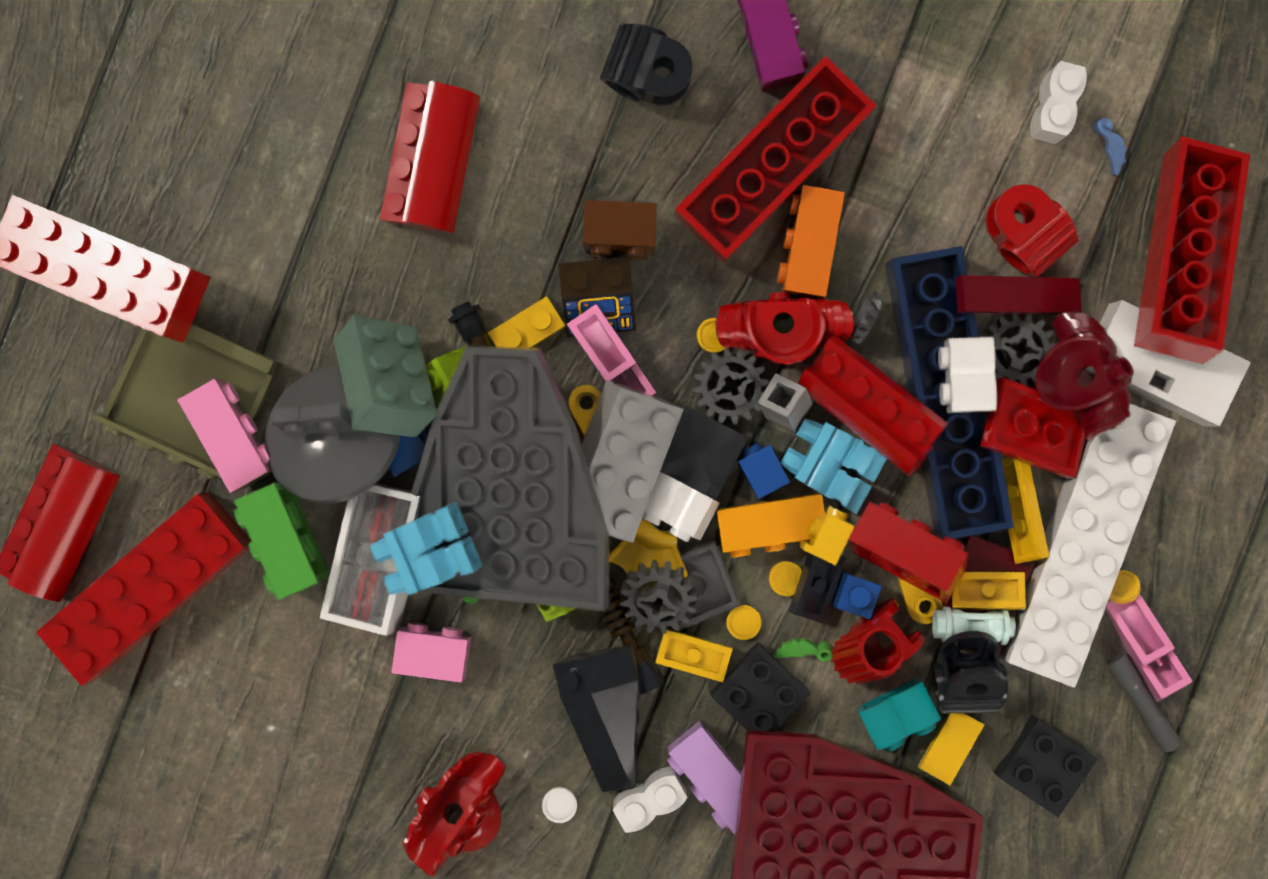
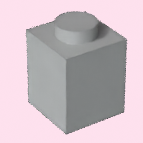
[758,373,813,433]

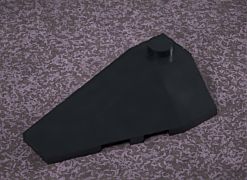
[553,644,641,792]

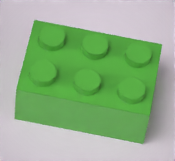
[234,483,330,600]

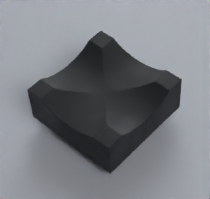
[660,405,748,500]
[710,642,811,732]
[993,715,1098,818]

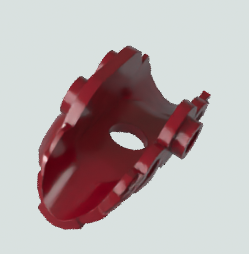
[1035,312,1134,442]

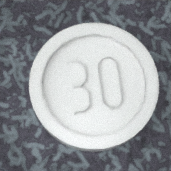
[542,787,577,823]

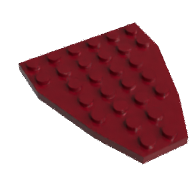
[730,730,983,879]

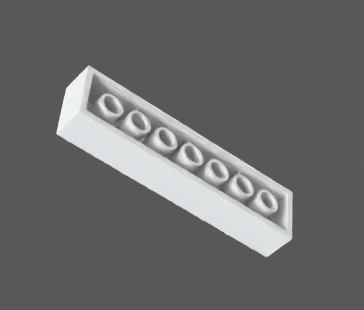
[999,404,1176,688]

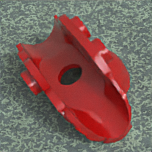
[716,292,854,365]
[403,751,506,877]

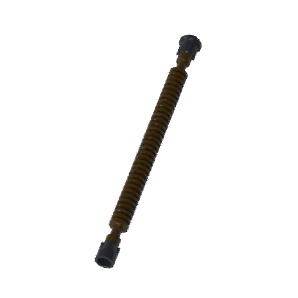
[448,301,665,694]

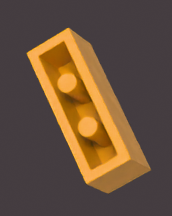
[716,493,825,558]

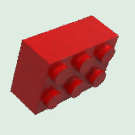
[849,502,968,604]

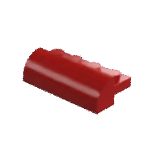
[380,81,480,234]
[798,335,948,476]
[0,444,121,602]

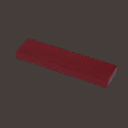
[956,275,1082,315]

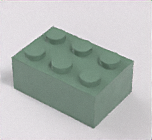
[334,315,437,438]

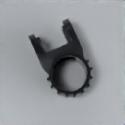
[600,23,693,106]
[933,631,1008,713]

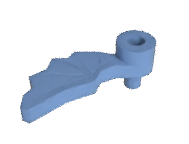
[1093,118,1128,176]

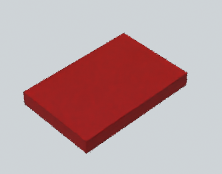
[980,377,1086,479]

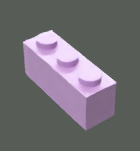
[667,721,742,835]

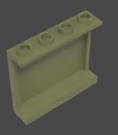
[92,322,282,481]

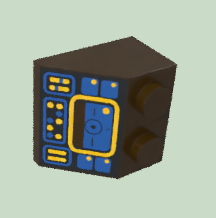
[558,257,636,337]

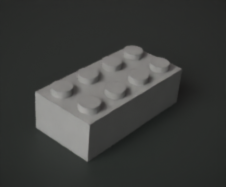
[582,379,684,543]

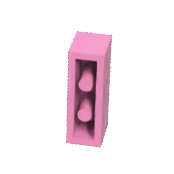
[178,379,272,493]

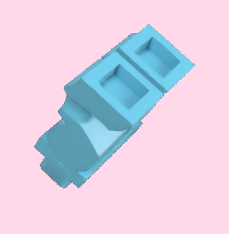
[780,419,887,514]
[370,501,483,595]

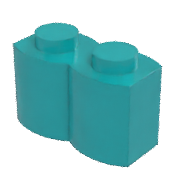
[856,677,941,752]

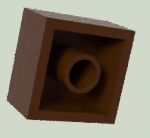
[583,200,657,261]

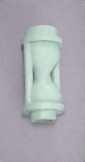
[932,607,1016,645]

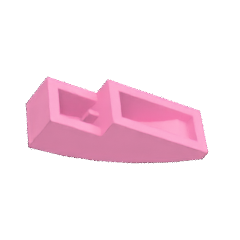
[567,304,656,396]
[1105,594,1193,702]

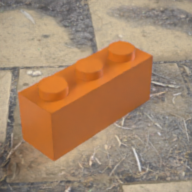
[777,185,845,299]

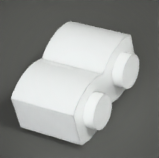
[1030,61,1087,144]
[938,337,996,413]
[642,472,720,542]
[613,767,687,832]

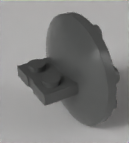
[264,366,401,504]

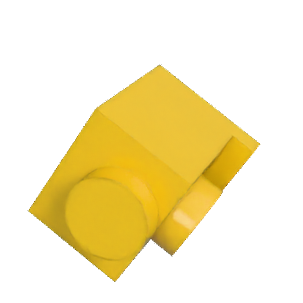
[800,506,854,565]

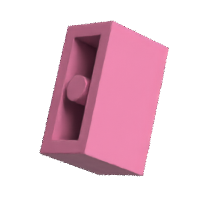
[392,622,471,683]

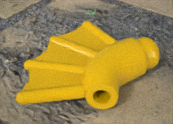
[609,518,688,578]

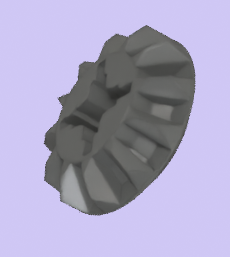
[849,291,883,345]

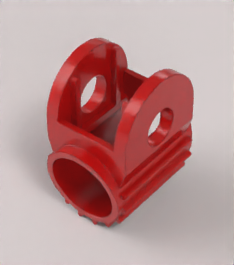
[985,184,1079,277]
[831,598,925,685]

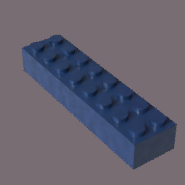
[885,246,1014,540]

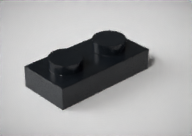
[788,552,847,623]

